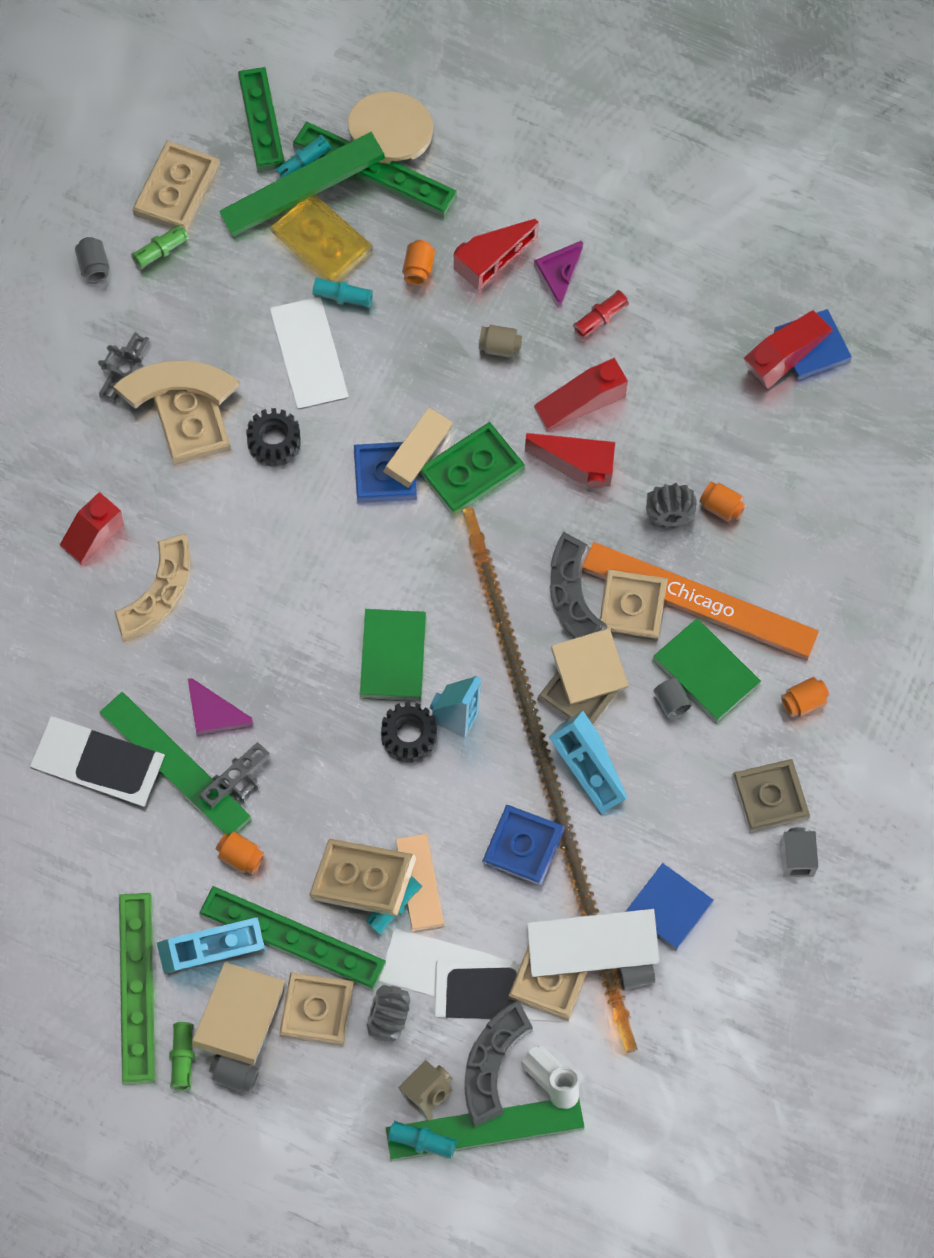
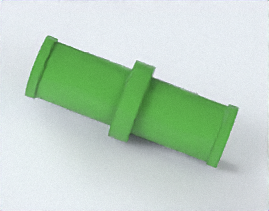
[131,224,189,270]
[169,1022,195,1091]

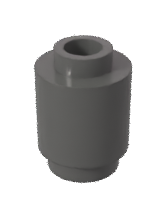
[74,237,110,283]
[209,1054,260,1093]

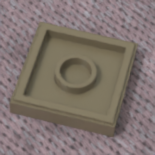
[537,671,621,726]
[732,759,810,833]

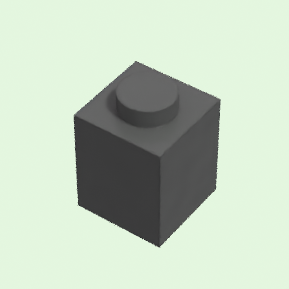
[780,827,818,877]

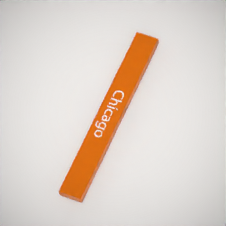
[582,542,819,660]

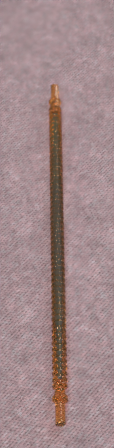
[462,507,638,1053]

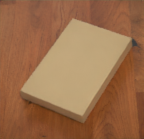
[132,140,220,232]
[153,390,231,465]
[309,838,417,917]
[192,962,286,1065]

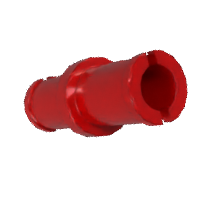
[573,290,629,339]

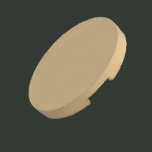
[348,91,433,164]

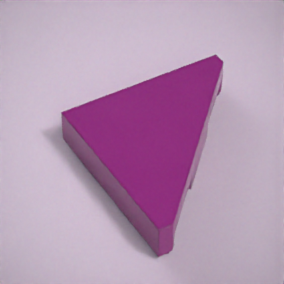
[534,240,583,308]
[188,678,253,735]

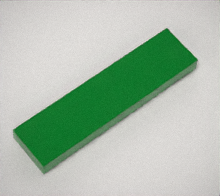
[238,67,285,172]

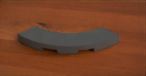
[549,531,608,639]
[465,1000,533,1128]

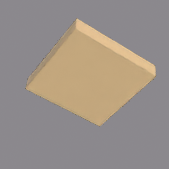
[600,569,668,639]
[551,628,629,706]
[508,945,587,1021]
[279,972,354,1046]

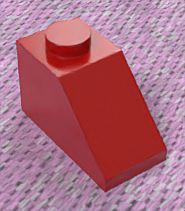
[59,492,124,566]

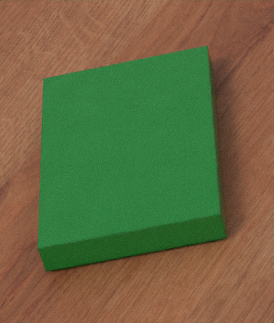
[419,421,525,516]
[360,609,426,701]
[652,618,761,723]

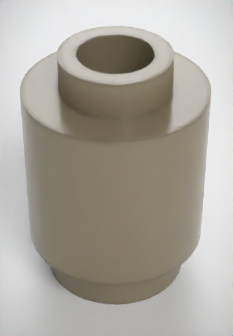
[478,325,522,358]

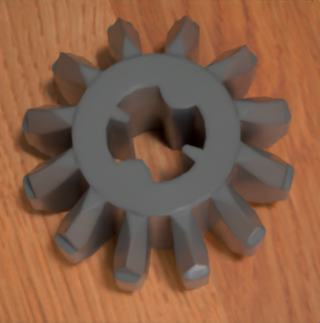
[646,483,697,528]
[367,985,411,1042]

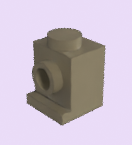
[398,1060,452,1121]

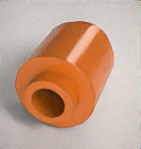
[402,240,436,286]
[699,481,746,522]
[781,677,829,717]
[215,831,265,875]

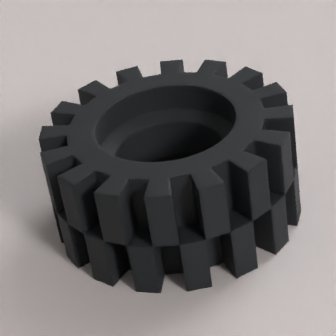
[246,408,301,466]
[381,702,437,762]

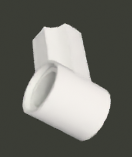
[521,1045,579,1109]

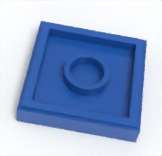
[774,309,852,380]
[353,442,417,503]
[482,804,565,886]
[625,863,714,951]

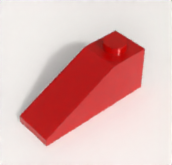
[453,219,539,290]
[744,310,833,390]
[534,358,628,431]
[524,433,615,488]

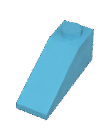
[430,676,481,738]
[549,711,627,814]
[157,918,265,974]

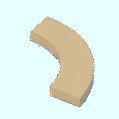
[113,360,240,409]
[114,533,190,642]

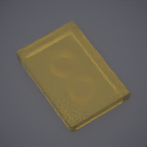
[271,195,373,282]

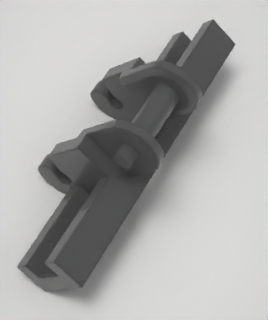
[98,332,150,403]
[199,742,270,810]

